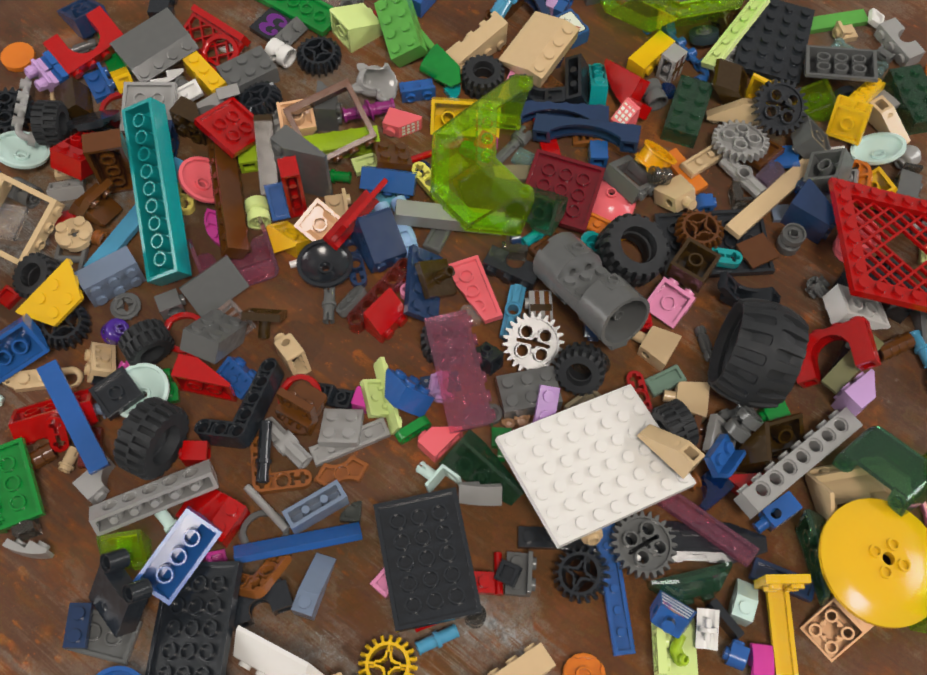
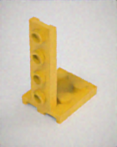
[825,78,886,146]
[754,574,812,675]

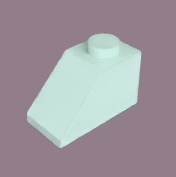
[727,578,758,627]

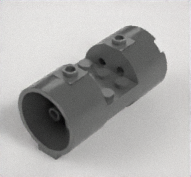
[533,232,650,350]

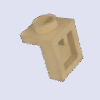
[832,21,858,44]

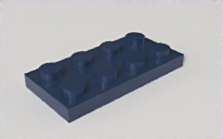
[403,244,443,323]

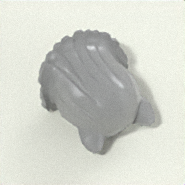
[352,63,398,102]

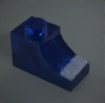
[696,470,735,516]

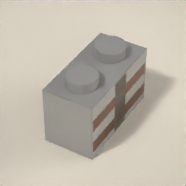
[655,43,688,86]
[524,290,554,333]

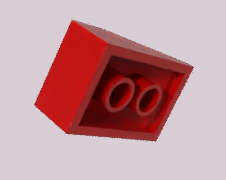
[171,353,237,402]
[175,489,251,548]

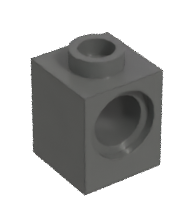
[154,288,187,320]

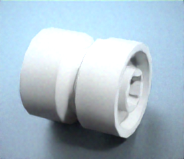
[265,38,297,68]

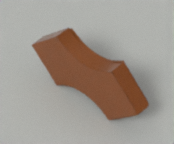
[314,455,370,487]

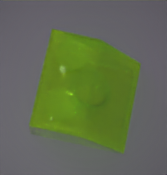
[799,79,836,122]
[96,529,152,570]

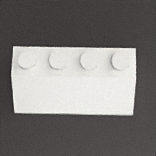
[233,625,324,675]

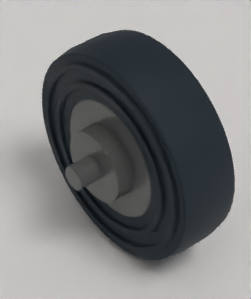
[689,25,719,46]

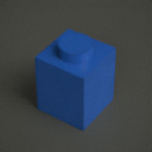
[588,140,608,168]

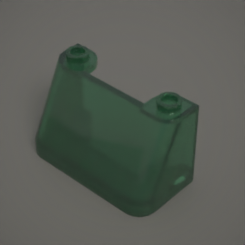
[832,426,927,517]

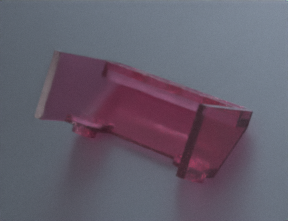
[188,216,279,286]

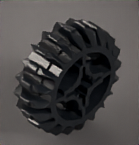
[296,34,342,77]
[237,81,283,115]
[38,304,92,351]
[553,545,611,604]

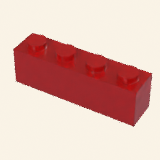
[277,155,307,219]

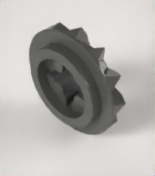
[110,293,142,320]

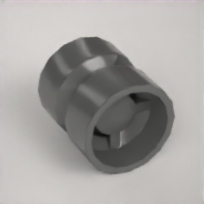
[643,78,668,111]
[7,177,43,209]
[775,223,807,256]
[724,405,764,443]

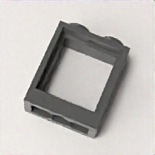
[603,154,659,204]

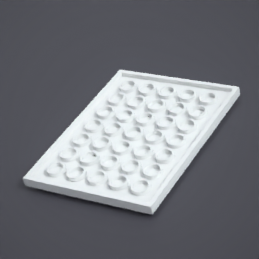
[495,384,696,549]

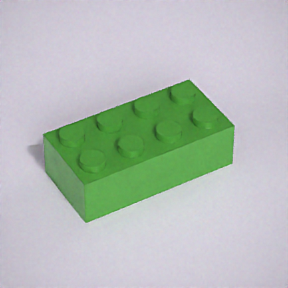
[374,0,428,68]

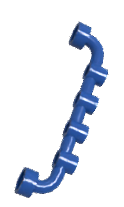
[641,20,710,89]

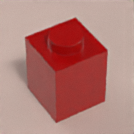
[179,440,212,466]

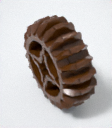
[674,208,724,250]

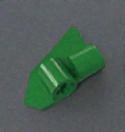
[420,44,461,88]

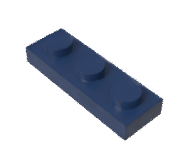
[748,557,817,603]

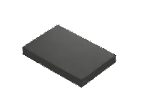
[179,255,249,317]
[63,609,143,666]

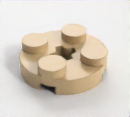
[55,216,94,252]

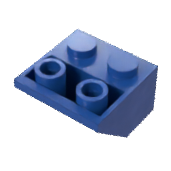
[385,368,435,417]

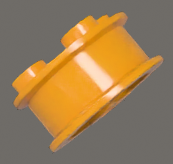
[634,139,677,177]

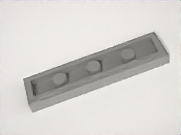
[309,417,391,467]

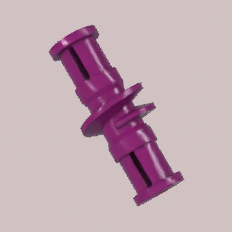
[341,98,395,123]

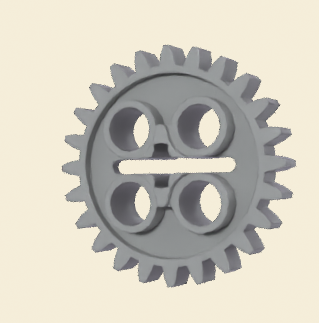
[711,119,770,163]

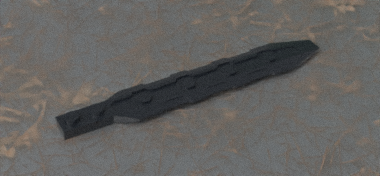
[518,521,768,564]

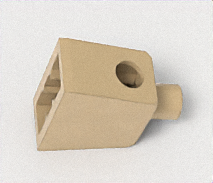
[653,174,697,213]
[632,326,682,372]
[274,333,312,376]
[662,381,710,424]

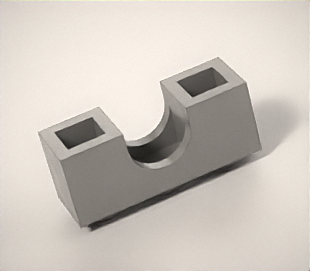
[874,17,926,69]

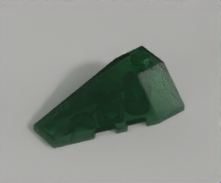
[439,429,524,506]

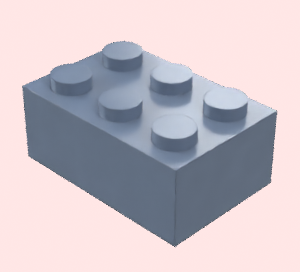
[74,246,146,307]

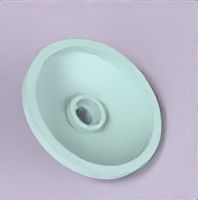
[0,131,50,170]
[850,132,907,166]
[120,363,170,418]

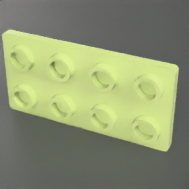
[651,618,698,675]

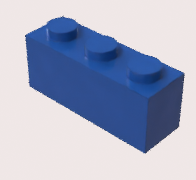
[359,165,418,198]

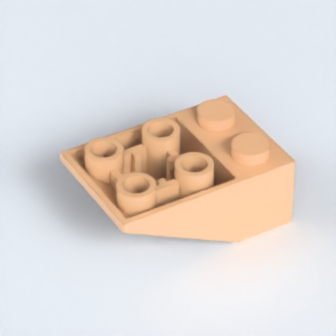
[800,596,874,663]

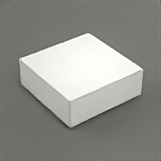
[868,8,885,29]

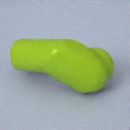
[669,634,689,667]

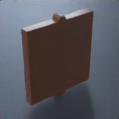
[735,233,779,270]

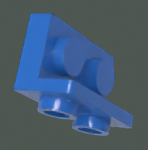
[83,62,116,104]
[399,78,436,103]
[216,356,257,400]
[704,434,747,478]

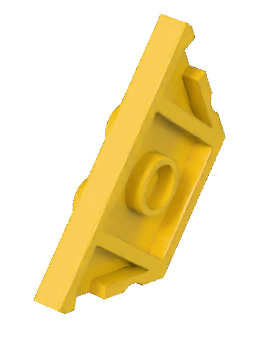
[15,258,84,326]

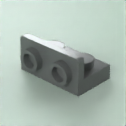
[504,551,537,597]

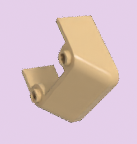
[805,457,911,520]

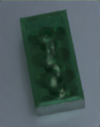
[882,64,927,135]
[660,74,713,149]

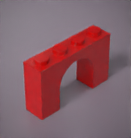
[43,6,124,79]
[796,316,881,388]

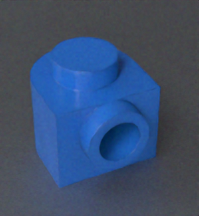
[695,193,717,211]
[722,639,751,671]

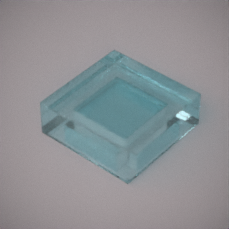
[511,147,535,165]

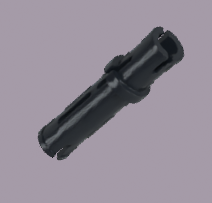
[255,420,273,483]

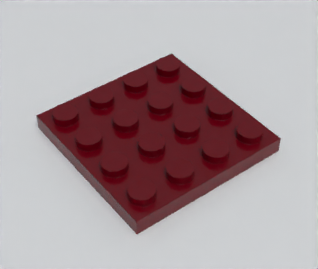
[516,149,606,233]

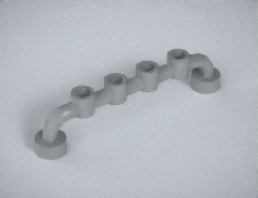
[11,76,39,147]

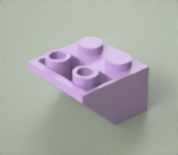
[831,369,876,417]

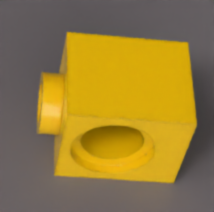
[110,66,134,94]

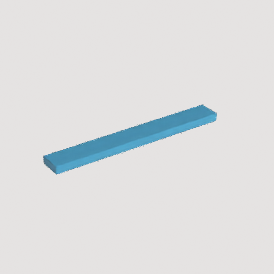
[84,157,183,267]

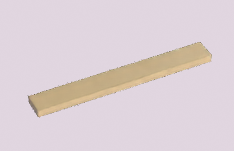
[724,158,809,239]

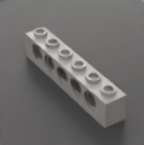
[89,459,219,537]

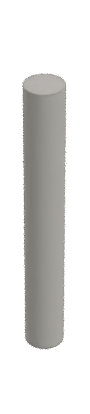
[244,484,290,533]

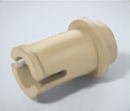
[58,446,79,474]

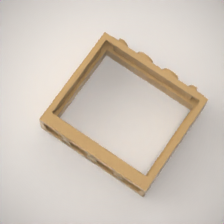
[0,172,65,265]

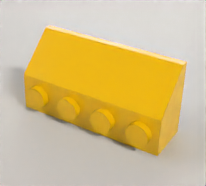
[430,97,501,138]

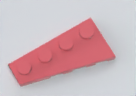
[448,255,503,324]

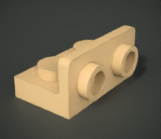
[325,188,351,217]
[84,342,116,383]

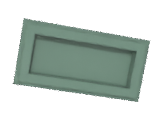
[645,364,687,398]

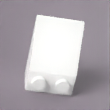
[822,284,891,330]

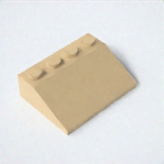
[499,11,579,88]

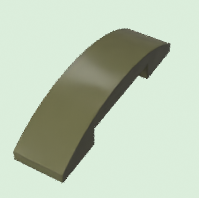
[820,334,885,395]

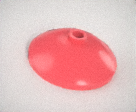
[178,156,214,203]
[592,179,636,221]

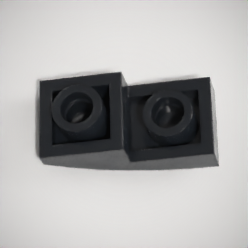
[318,382,355,409]

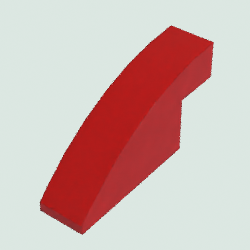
[604,59,652,120]

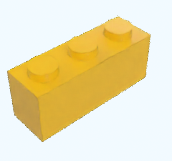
[626,30,675,78]
[182,51,227,96]

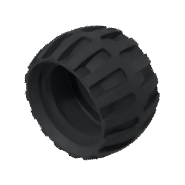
[707,298,809,408]

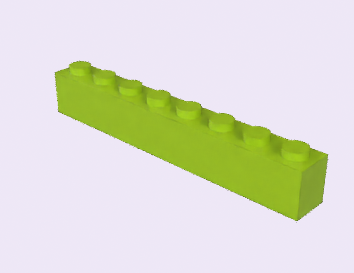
[238,125,380,174]

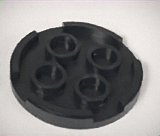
[66,109,121,132]

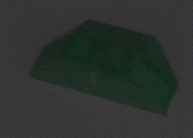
[647,561,733,606]

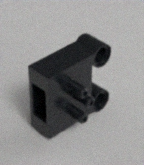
[88,548,153,638]

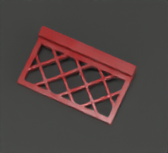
[183,4,251,66]
[322,177,388,251]

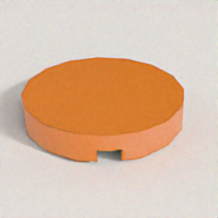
[0,42,36,72]
[562,653,606,675]

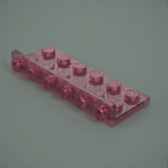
[424,310,496,434]

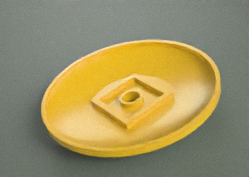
[818,498,927,629]

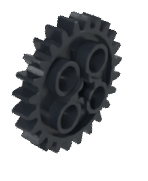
[751,78,809,136]
[0,87,35,134]

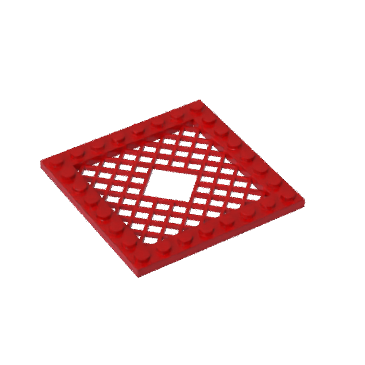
[828,177,927,313]

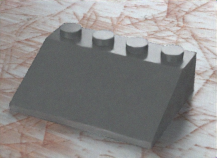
[110,7,199,82]
[803,45,878,83]
[270,125,333,197]

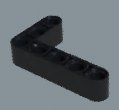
[194,358,285,449]

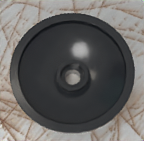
[297,239,353,288]

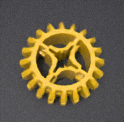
[358,635,418,675]

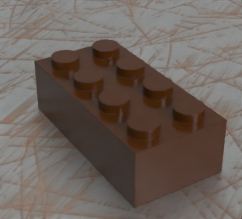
[81,128,133,194]

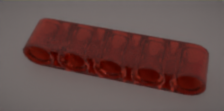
[347,258,408,334]

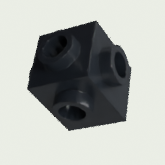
[473,342,504,376]

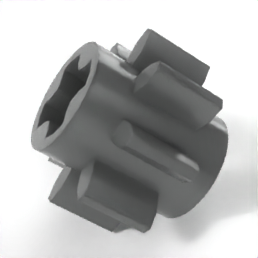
[805,275,830,299]

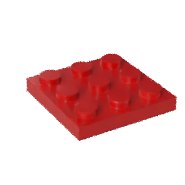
[193,96,256,159]

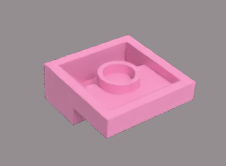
[647,277,696,329]

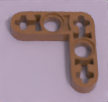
[250,436,313,495]
[238,554,292,599]

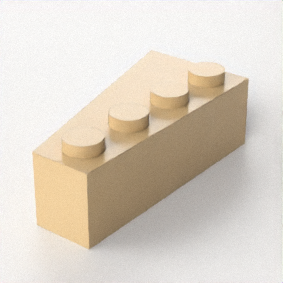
[446,11,508,74]

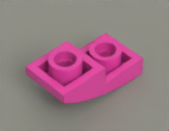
[748,643,774,675]

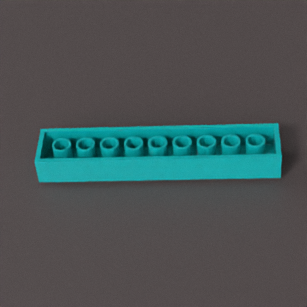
[122,97,192,286]

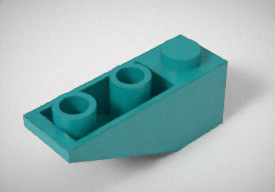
[588,63,608,106]

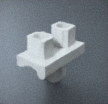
[695,607,720,651]

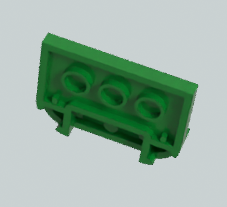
[0,437,46,534]

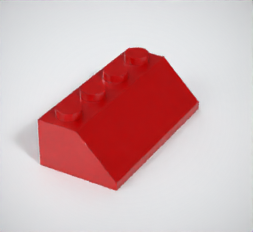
[8,386,100,445]

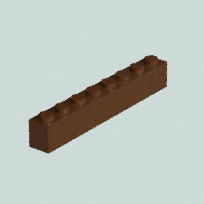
[206,136,251,260]

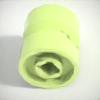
[244,195,271,230]

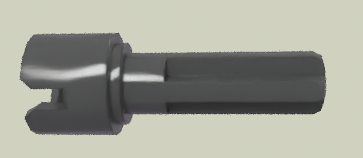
[492,125,533,166]

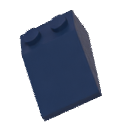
[57,0,109,39]

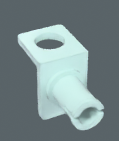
[416,461,462,493]

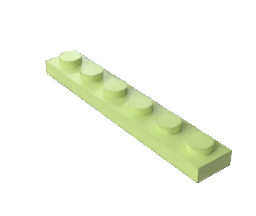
[701,0,770,70]

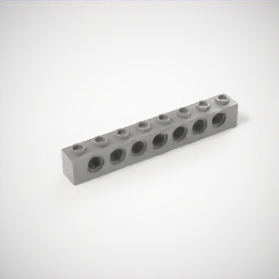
[733,407,863,519]

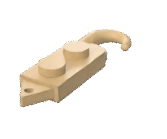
[2,367,84,393]

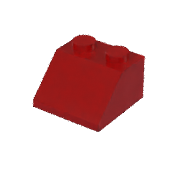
[363,287,408,343]

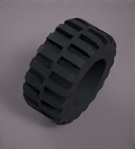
[595,213,670,288]
[113,397,189,480]

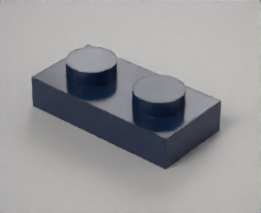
[62,603,94,649]

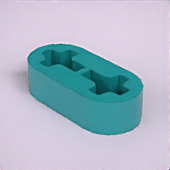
[712,247,743,269]

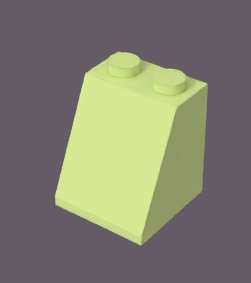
[329,3,383,53]

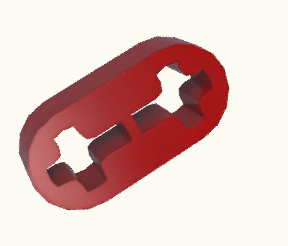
[45,413,70,452]

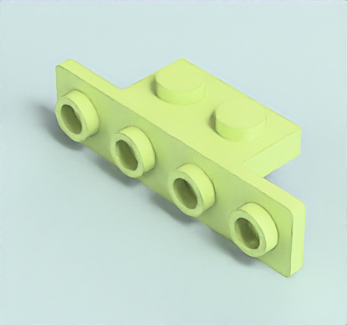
[360,357,402,435]

